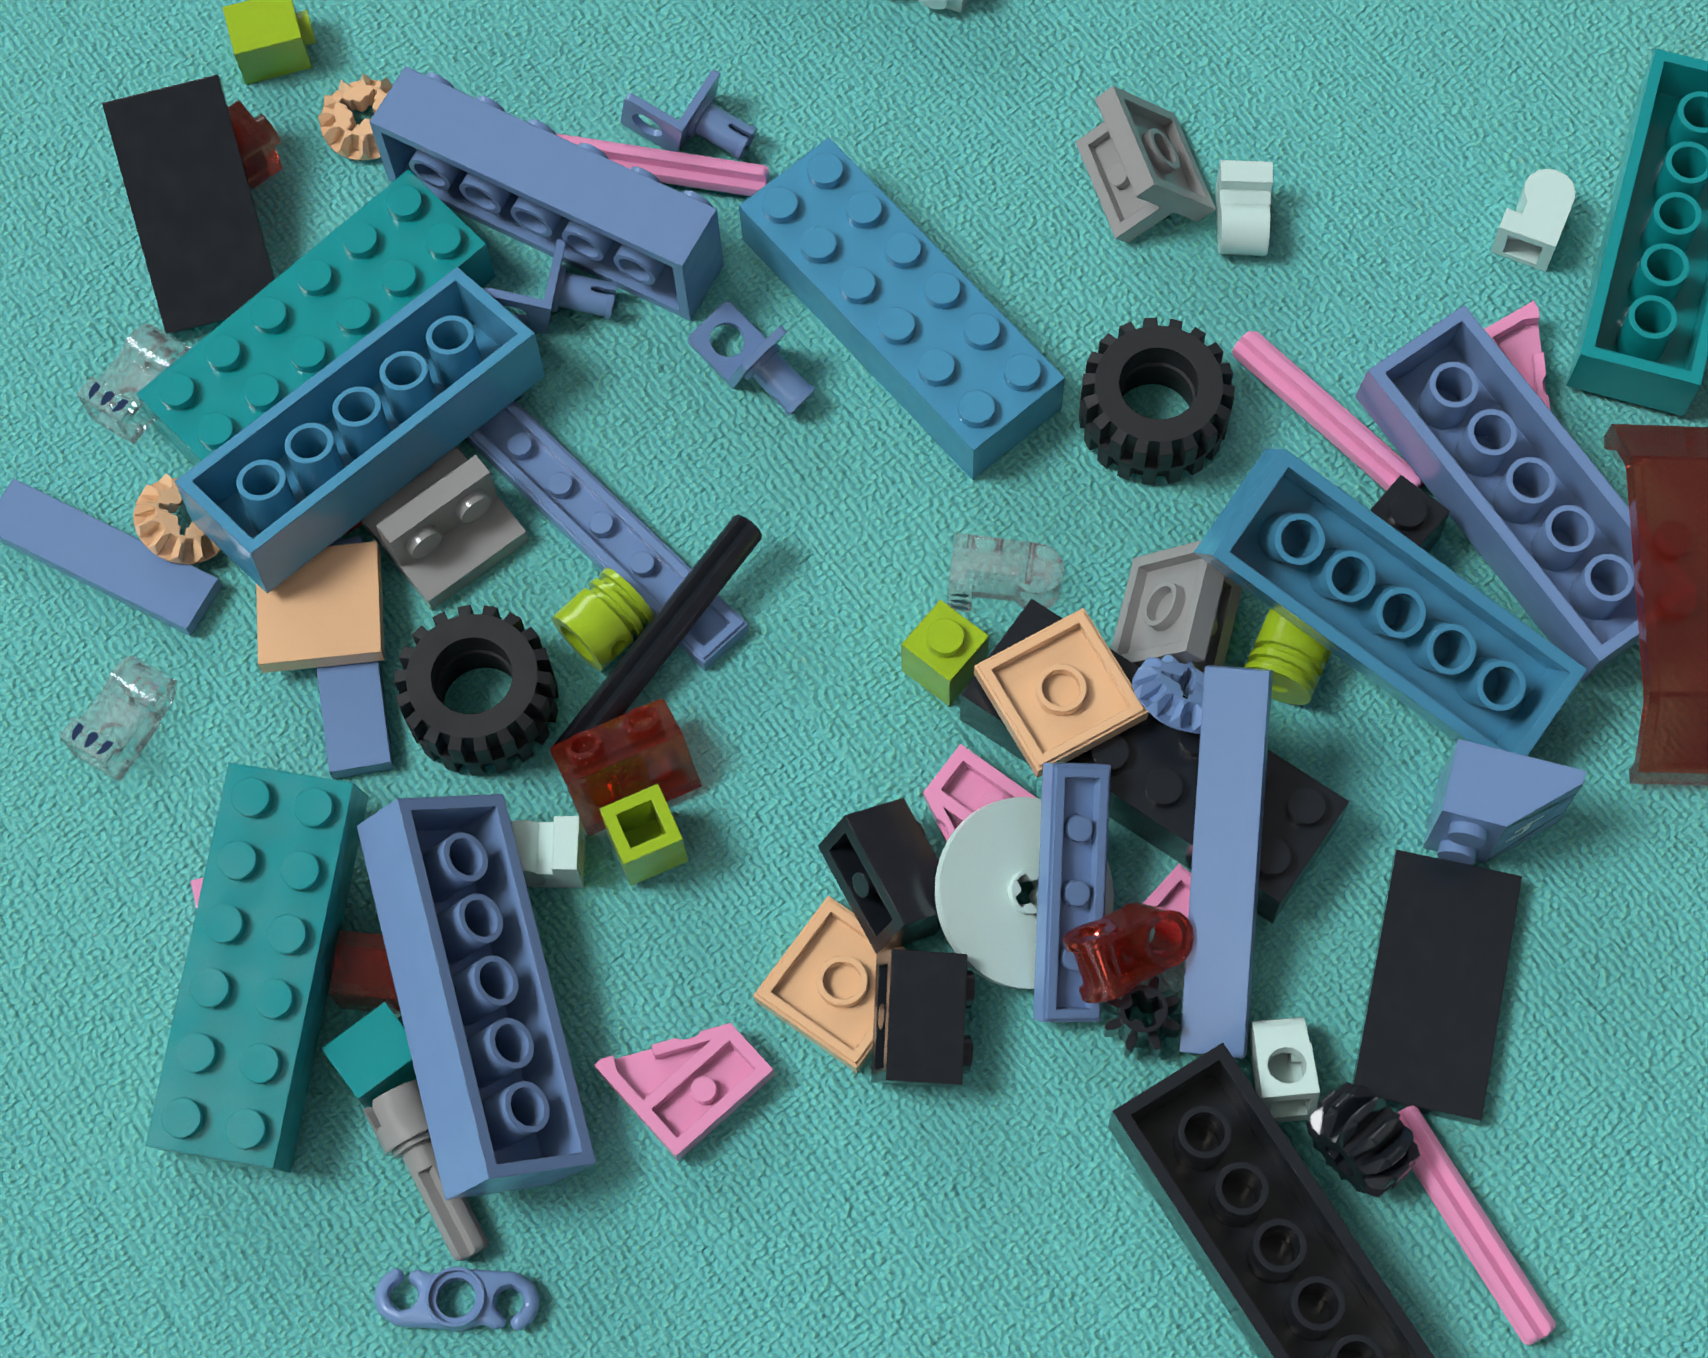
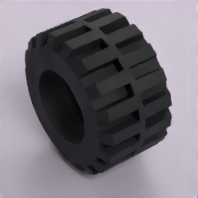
[1079,317,1235,485]
[394,605,559,776]

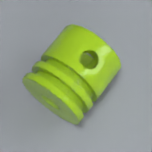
[551,567,655,671]
[1244,608,1331,705]

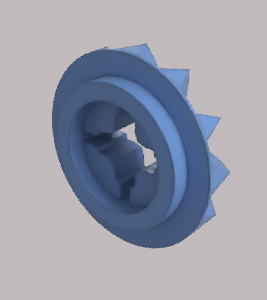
[1132,654,1204,734]

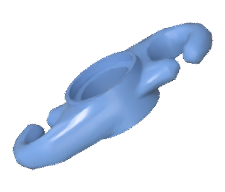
[374,1267,540,1332]

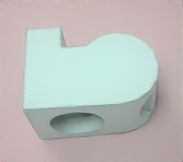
[1215,160,1273,256]
[1490,169,1576,272]
[510,816,586,888]
[1249,1017,1320,1123]

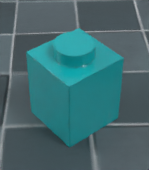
[321,1002,416,1108]

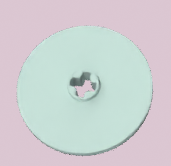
[935,797,1114,989]

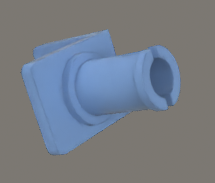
[621,69,758,160]
[485,239,618,335]
[687,301,816,416]

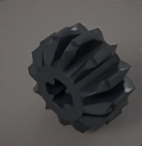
[1306,1082,1420,1197]

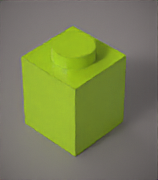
[222,0,317,85]
[901,599,989,706]
[599,784,688,886]

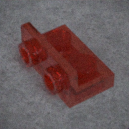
[550,699,702,836]

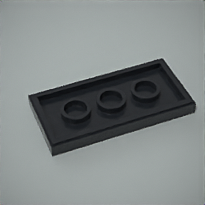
[102,74,275,335]
[1352,849,1522,1126]

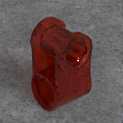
[1063,902,1194,1003]

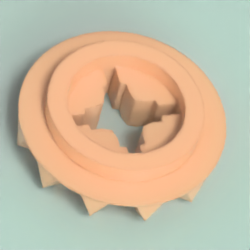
[318,73,393,161]
[133,473,221,564]

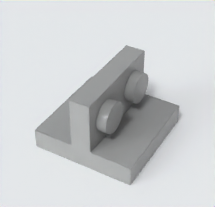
[1075,86,1216,243]
[361,446,529,610]
[1111,540,1242,672]

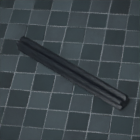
[552,514,762,770]

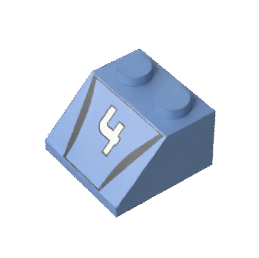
[1423,739,1586,865]

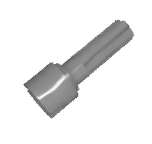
[363,1079,488,1261]

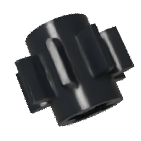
[1103,976,1181,1057]

